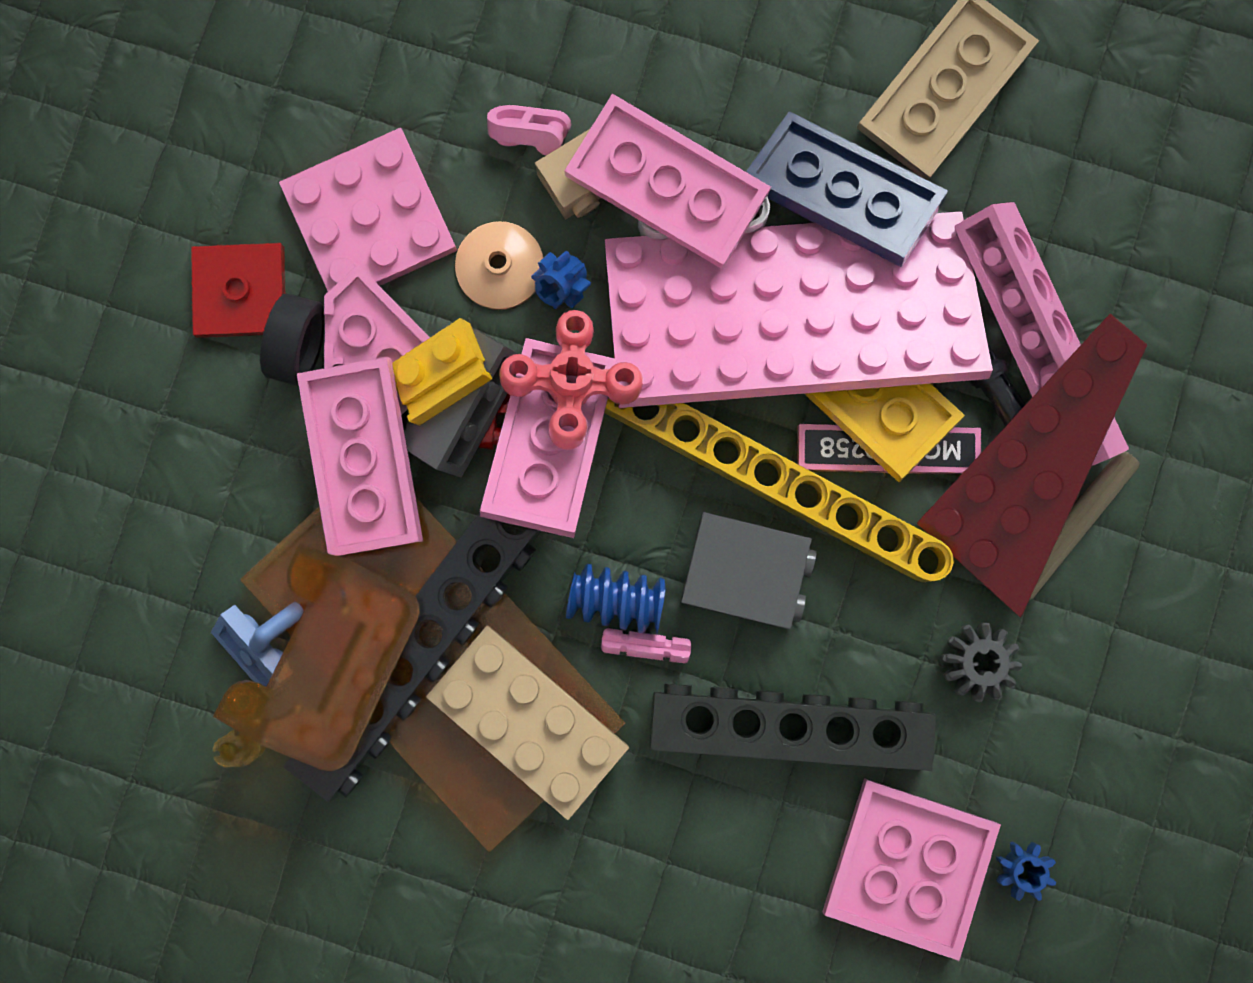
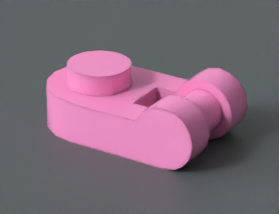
[487,105,571,155]

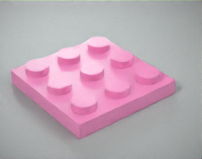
[279,128,458,292]
[822,778,1001,961]

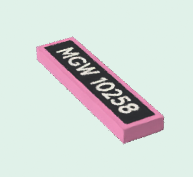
[797,424,981,474]

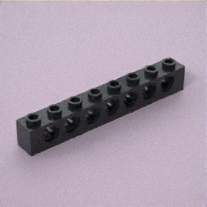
[283,513,550,802]

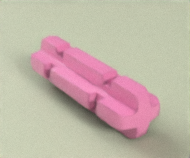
[601,628,691,663]

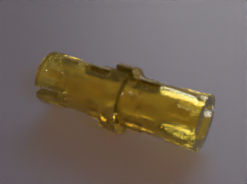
[213,729,267,767]

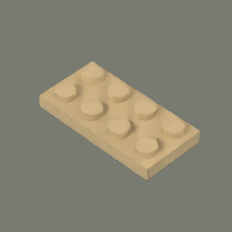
[857,0,1039,180]
[426,625,629,820]

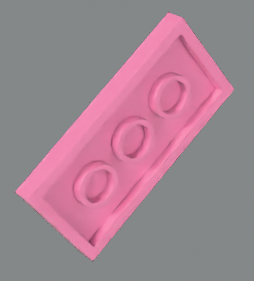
[564,94,771,269]
[480,338,617,538]
[297,357,423,558]

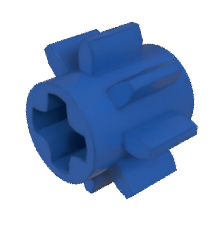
[531,251,591,309]
[995,842,1056,901]

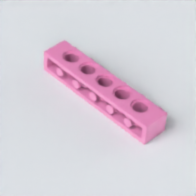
[954,202,1129,466]

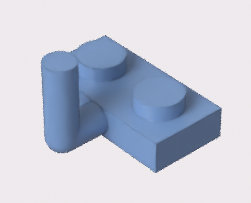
[211,602,305,701]

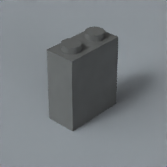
[680,512,816,629]

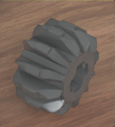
[941,623,1023,702]

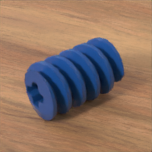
[566,564,666,636]

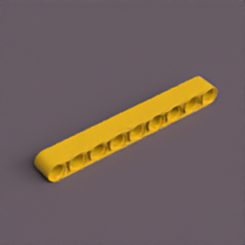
[604,398,954,582]

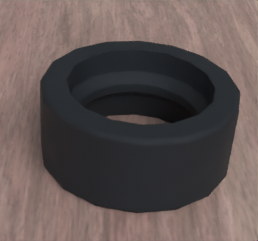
[260,294,325,386]

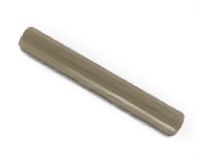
[1030,451,1140,600]

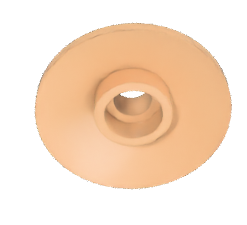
[455,221,543,310]

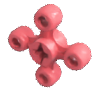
[499,310,643,450]

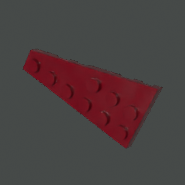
[917,314,1148,618]

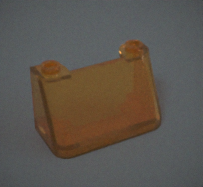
[213,544,419,771]

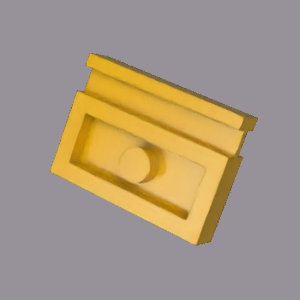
[392,318,492,426]

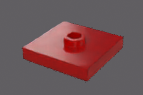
[191,243,286,338]

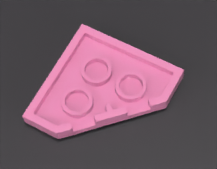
[324,264,430,415]

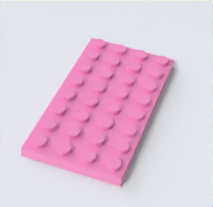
[605,212,993,408]

